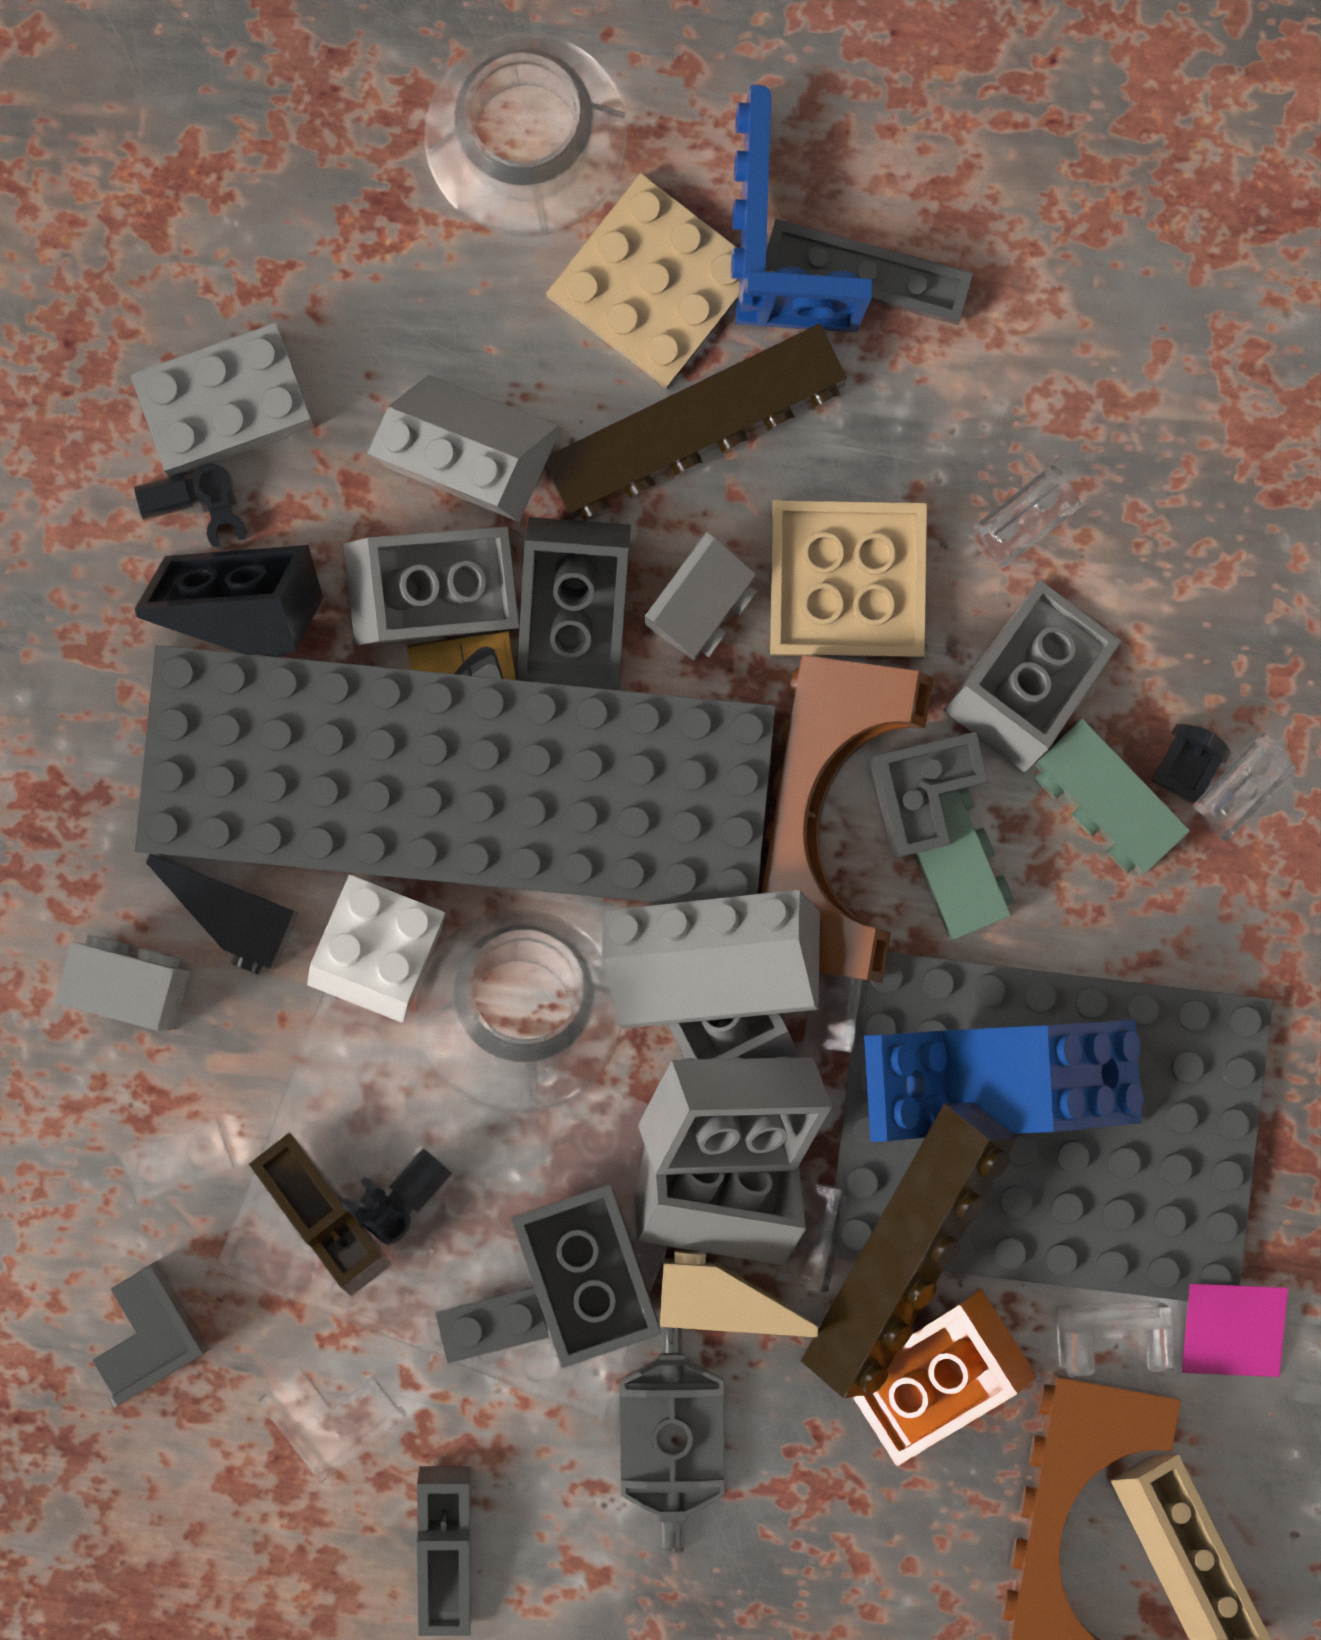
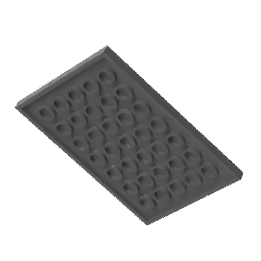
[826,952,1273,1301]

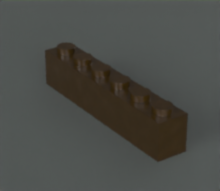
[544,323,847,521]
[801,1102,1018,1399]

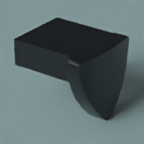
[1151,724,1231,806]

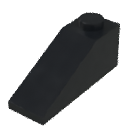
[146,854,298,975]

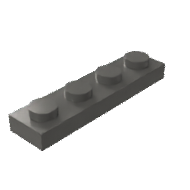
[766,219,973,325]

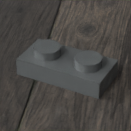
[435,1286,549,1363]

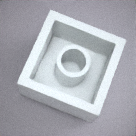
[307,874,446,1023]

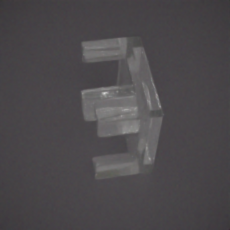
[1056,1300,1175,1377]

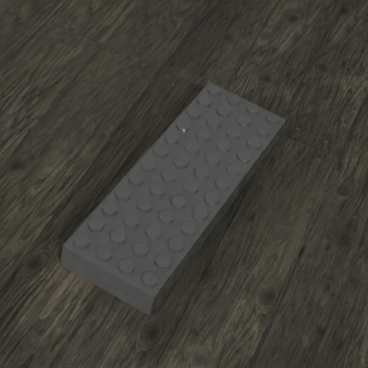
[135,645,775,904]

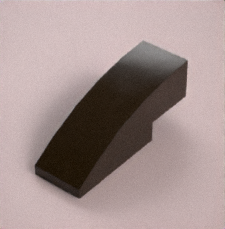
[249,1132,393,1296]

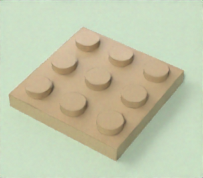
[546,173,739,389]
[770,500,927,659]

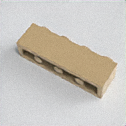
[1110,1454,1271,1640]

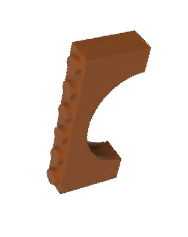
[757,655,934,983]
[1001,1373,1181,1640]

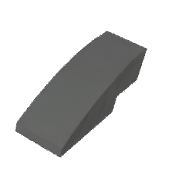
[417,1466,471,1636]

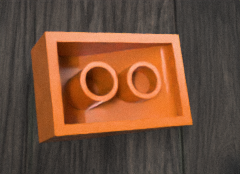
[853,1289,1038,1466]

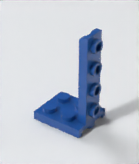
[731,85,872,332]

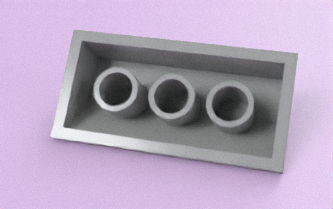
[602,890,820,1029]

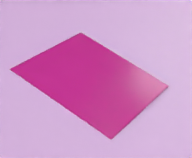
[1182,1284,1288,1377]

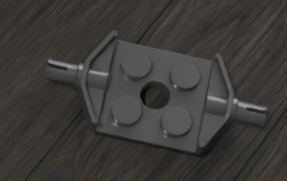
[620,1327,725,1553]

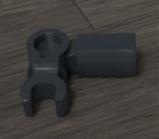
[134,464,247,547]
[342,1148,452,1245]

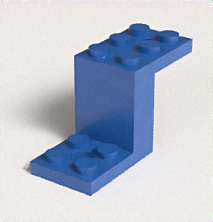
[864,1020,1144,1142]

